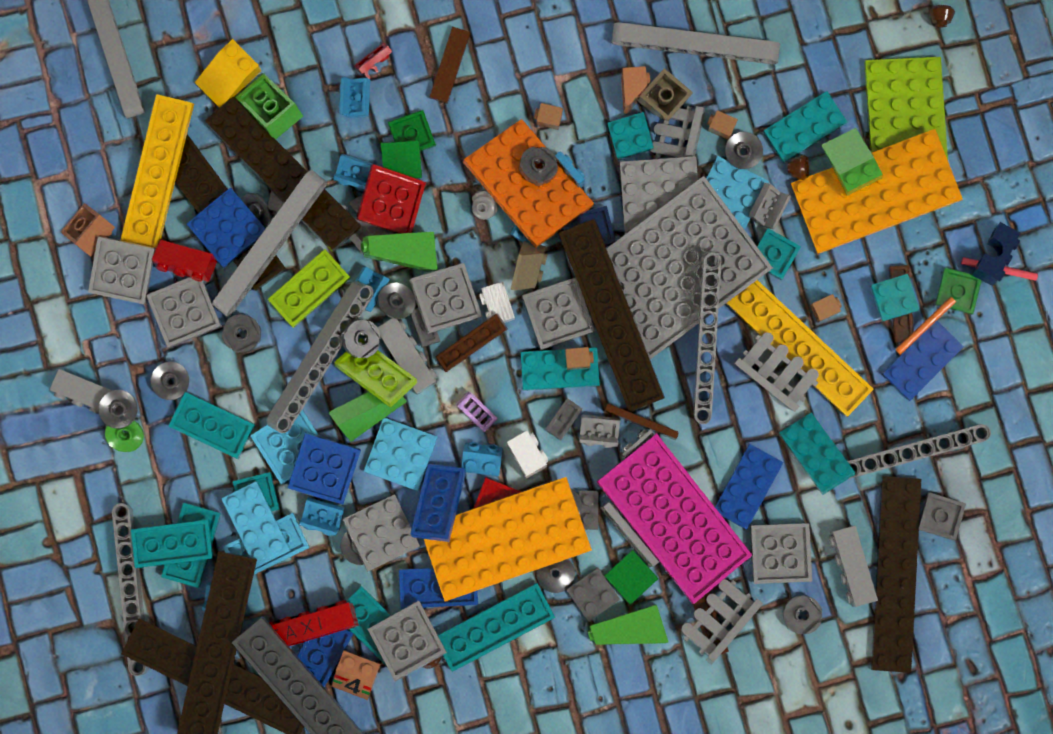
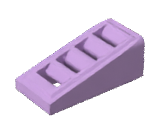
[456,391,498,432]

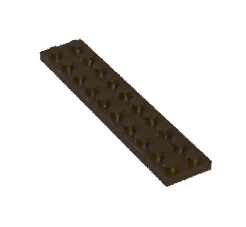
[205,97,361,252]
[144,134,286,291]
[559,219,665,412]
[871,476,922,673]
[177,551,257,734]
[121,618,304,734]

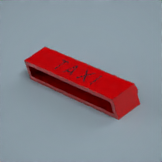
[243,600,359,657]

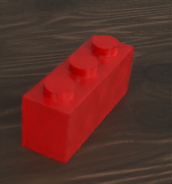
[152,240,217,282]

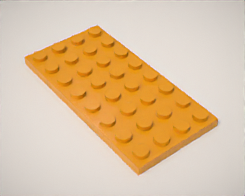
[791,129,963,255]
[424,477,592,602]

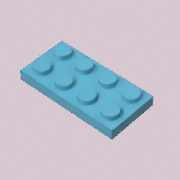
[221,481,291,568]
[223,513,310,575]

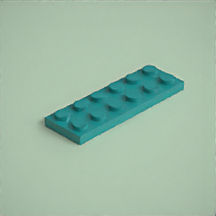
[438,583,555,672]

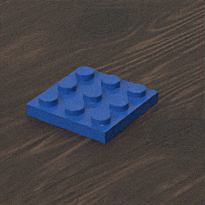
[187,187,266,268]
[287,432,361,505]

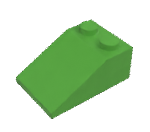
[235,74,303,139]
[821,128,883,196]

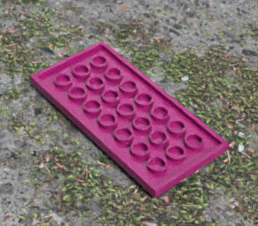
[597,434,752,604]

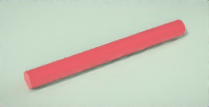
[961,257,1038,281]

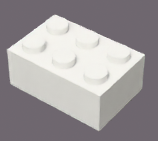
[507,431,548,479]

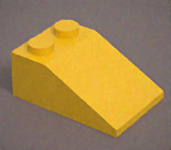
[195,39,262,108]

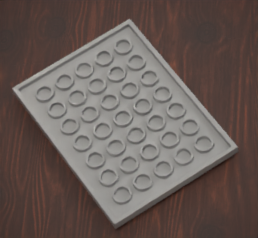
[607,176,773,359]

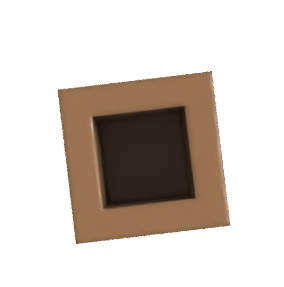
[534,103,563,130]
[707,110,738,140]
[810,294,842,323]
[565,347,594,370]

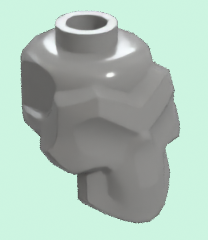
[472,188,498,220]

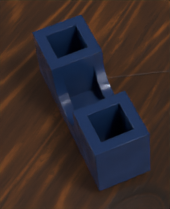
[972,222,1021,286]

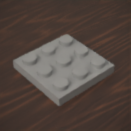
[88,236,156,304]
[409,263,482,334]
[146,277,222,348]
[522,277,595,350]
[342,494,420,572]
[750,523,812,584]
[368,601,447,682]

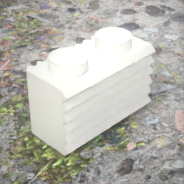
[479,282,515,323]

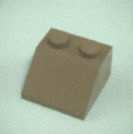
[638,68,693,121]
[511,241,548,290]

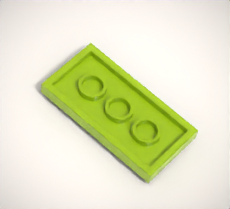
[268,249,350,328]
[334,338,417,408]

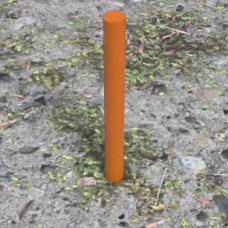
[895,297,956,355]

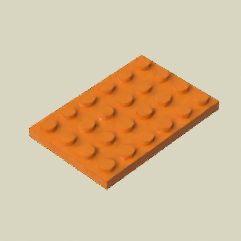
[463,119,594,248]

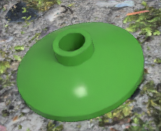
[105,421,144,452]

